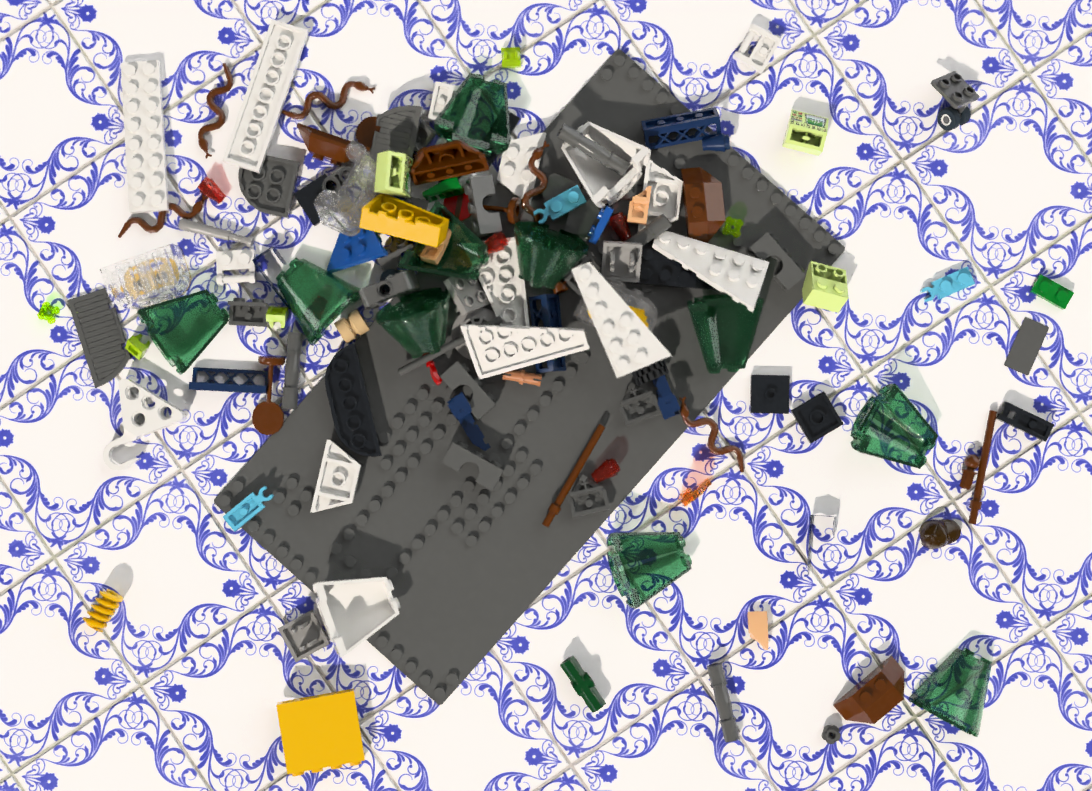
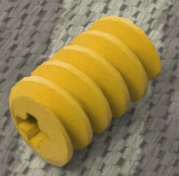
[82,589,123,632]

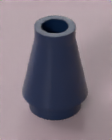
[702,133,730,152]

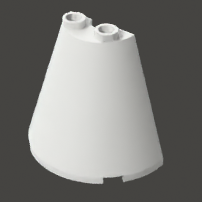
[561,121,651,208]
[313,577,401,658]

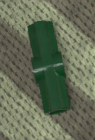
[560,655,606,713]

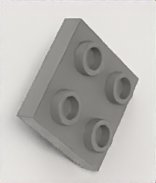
[601,240,643,283]
[444,270,490,316]
[278,609,331,662]

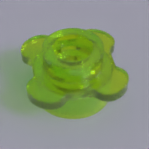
[722,216,743,238]
[38,302,60,324]

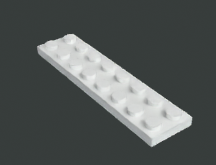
[222,19,309,173]
[120,60,169,214]

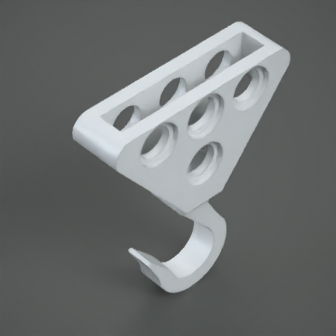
[103,379,187,471]

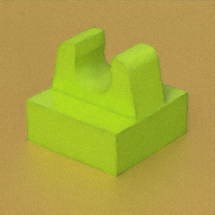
[501,47,521,68]
[266,306,289,328]
[125,334,151,360]

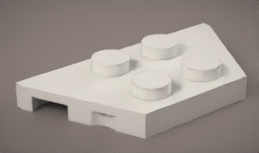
[497,132,546,205]
[637,160,683,233]
[310,439,361,513]

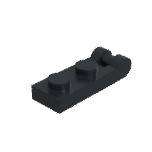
[996,401,1054,442]

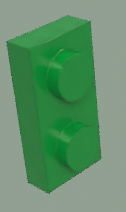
[1029,274,1074,310]

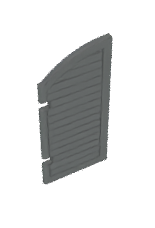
[364,105,423,199]
[67,287,132,388]

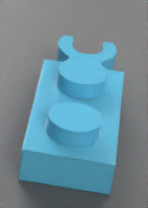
[533,185,587,224]
[920,267,975,302]
[223,486,274,532]

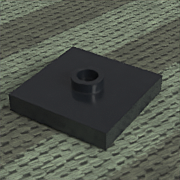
[293,174,335,227]
[750,375,790,414]
[790,391,843,444]

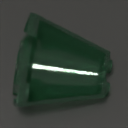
[434,73,510,157]
[398,200,490,281]
[276,257,361,347]
[137,289,229,375]
[687,294,764,374]
[850,383,938,469]
[606,532,692,609]
[908,648,992,738]

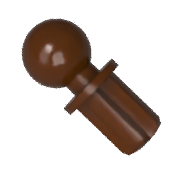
[959,454,980,490]

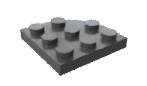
[238,155,300,219]

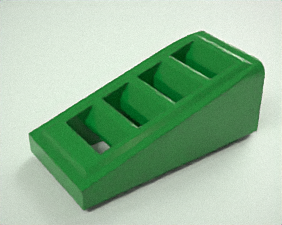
[422,177,465,203]

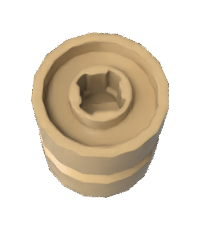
[334,309,370,344]

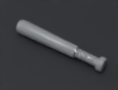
[178,219,254,247]

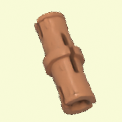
[502,369,542,387]

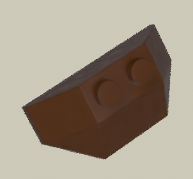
[297,123,371,167]
[410,140,490,186]
[681,167,726,243]
[833,656,904,724]

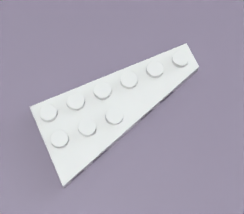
[571,262,671,378]
[460,324,590,380]

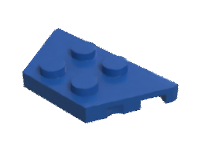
[327,225,388,273]

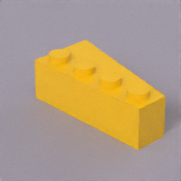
[360,193,449,247]

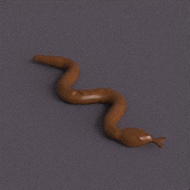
[198,63,233,159]
[281,81,375,119]
[521,141,549,239]
[118,194,208,238]
[679,396,744,473]

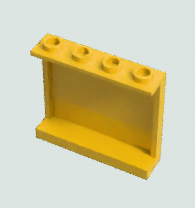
[276,688,365,776]

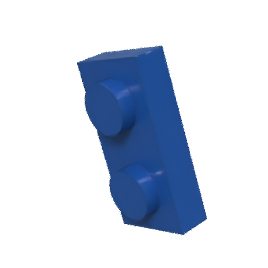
[588,205,614,245]

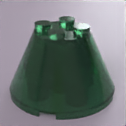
[514,221,589,289]
[375,288,450,358]

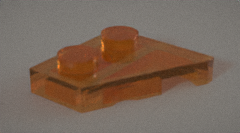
[678,478,712,507]

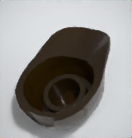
[918,519,961,549]

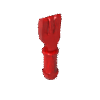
[420,347,442,385]

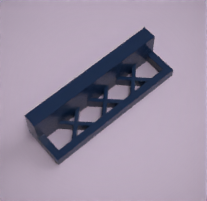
[641,107,721,150]
[529,294,566,373]
[189,367,268,394]

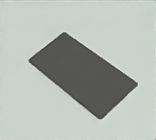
[1004,317,1049,376]

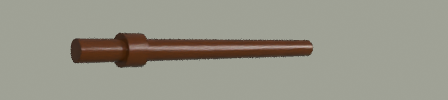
[968,410,997,525]
[542,424,606,527]

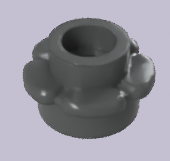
[821,725,841,744]

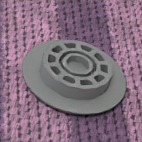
[451,308,501,360]

